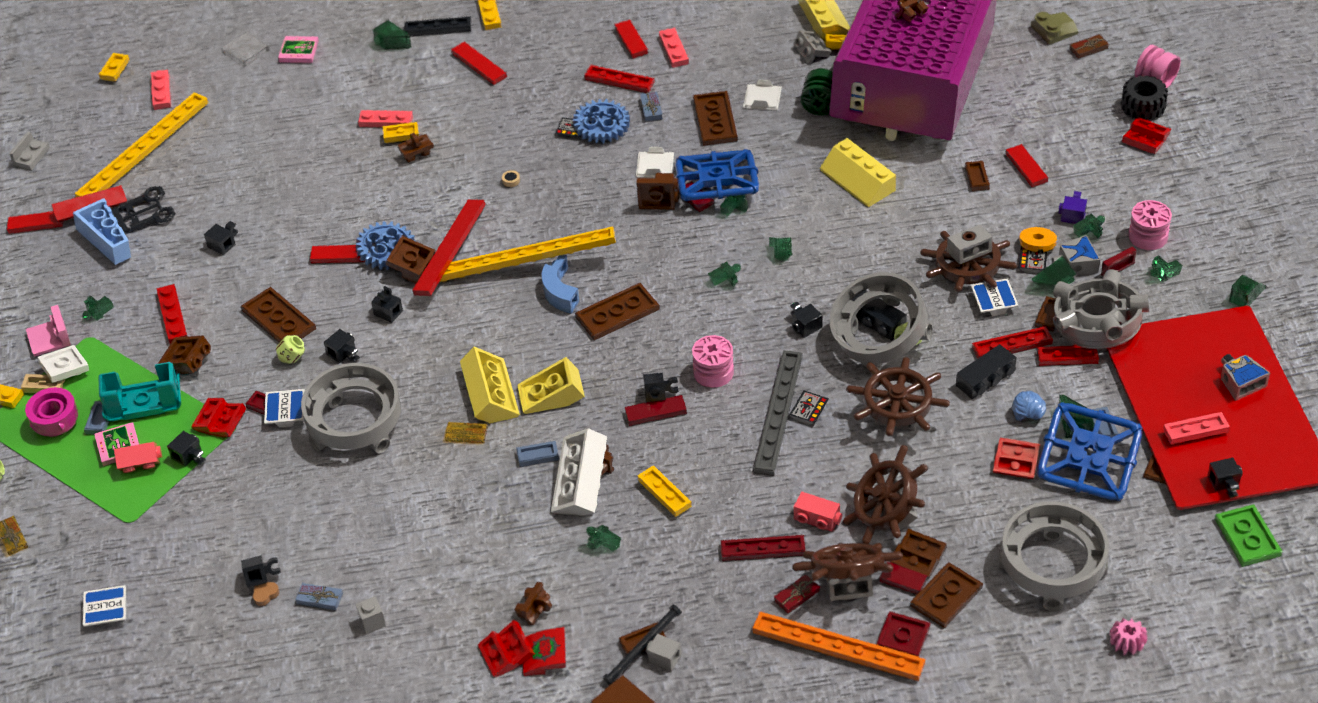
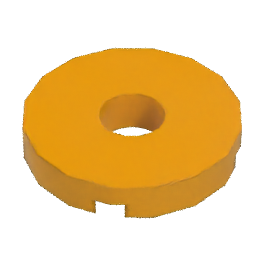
[1019,227,1057,252]

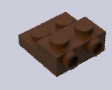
[636,173,679,210]
[385,235,436,283]
[158,335,211,374]

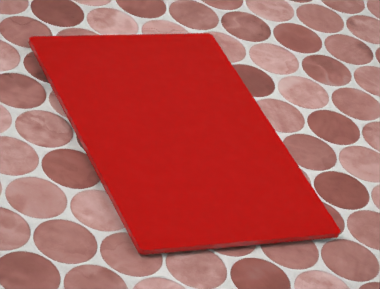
[1107,306,1318,510]

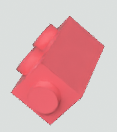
[114,442,162,473]
[794,491,842,532]

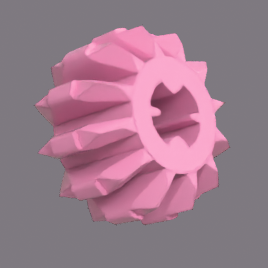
[1109,618,1147,655]

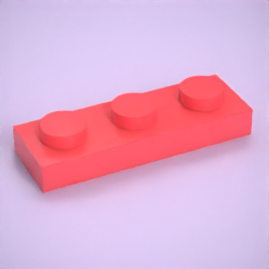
[659,28,689,68]
[151,70,171,110]
[358,110,413,127]
[1163,412,1230,444]

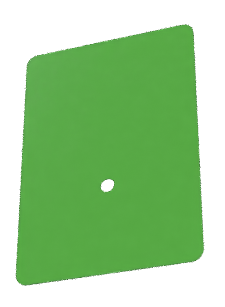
[0,337,236,523]

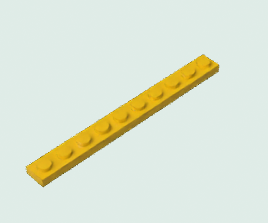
[74,92,208,197]
[440,226,616,282]

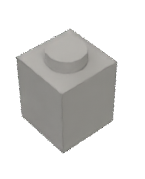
[355,596,386,634]
[646,634,682,672]

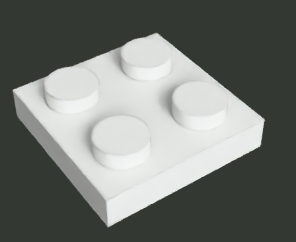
[38,345,89,383]

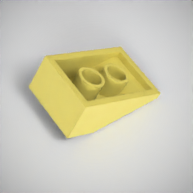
[517,357,585,414]

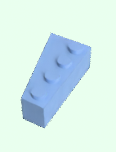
[73,198,131,265]

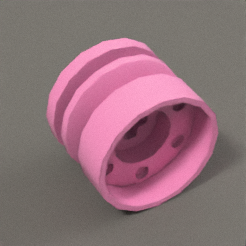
[1134,45,1181,88]
[1128,200,1172,250]
[692,335,734,388]

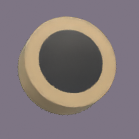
[502,170,520,187]

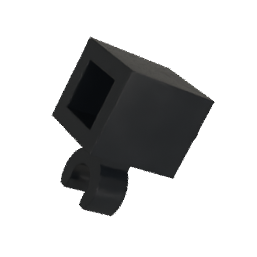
[204,221,238,256]
[371,286,403,323]
[790,302,823,338]
[324,329,360,363]
[643,372,679,402]
[167,431,206,467]
[1207,457,1243,498]
[241,555,281,588]

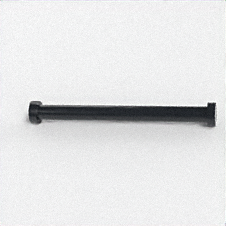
[602,604,682,685]

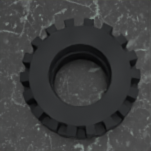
[1121,75,1168,120]

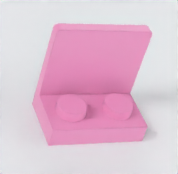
[26,305,71,356]

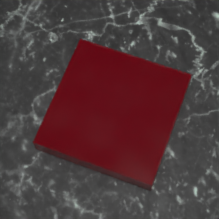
[876,611,931,657]

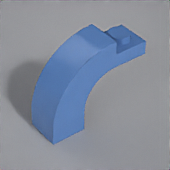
[542,254,579,314]

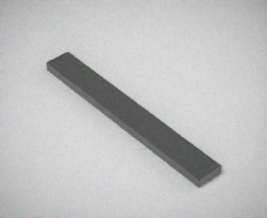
[754,350,803,476]

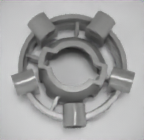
[1053,269,1149,349]

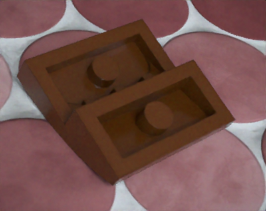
[890,529,947,578]

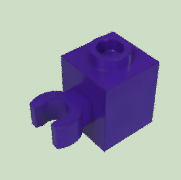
[1058,191,1087,225]

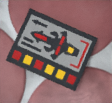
[555,117,592,137]
[1019,246,1047,274]
[789,390,829,425]

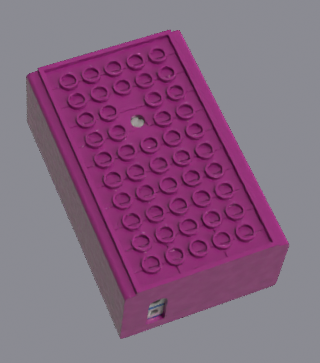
[830,0,997,141]

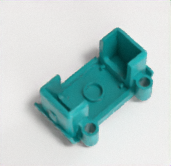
[98,362,181,421]

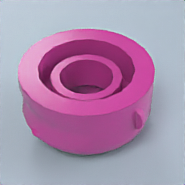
[25,387,78,437]

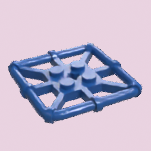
[675,149,759,201]
[1037,402,1143,501]

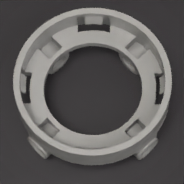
[830,272,933,374]
[301,363,401,454]
[999,502,1109,611]

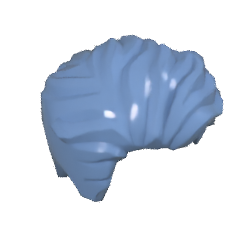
[1011,391,1046,421]

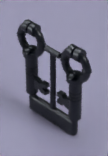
[111,186,176,233]

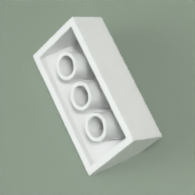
[551,428,607,516]

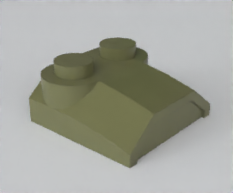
[1030,12,1078,45]

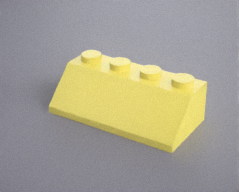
[799,0,850,43]
[820,138,896,208]
[460,347,520,423]

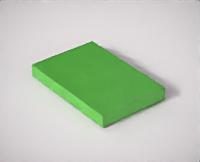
[1214,504,1283,567]

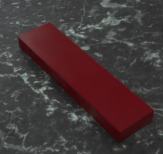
[721,535,806,561]

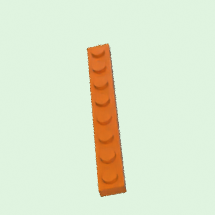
[753,611,926,681]

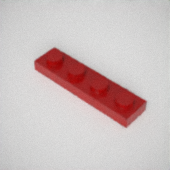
[156,284,188,344]

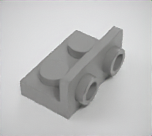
[793,30,832,64]
[10,132,50,171]

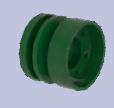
[800,68,833,116]

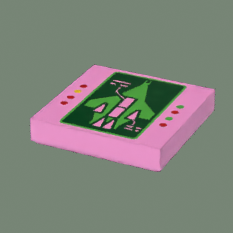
[278,36,319,63]
[94,422,139,466]

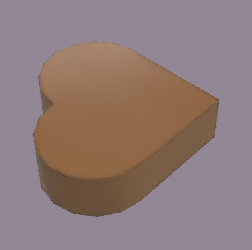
[253,582,280,606]

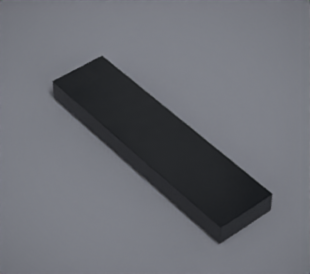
[404,16,471,37]

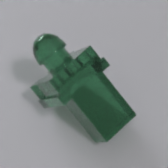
[720,195,749,216]
[1073,213,1105,238]
[769,237,793,261]
[1150,256,1183,281]
[708,262,741,287]
[82,296,114,321]
[586,524,621,551]

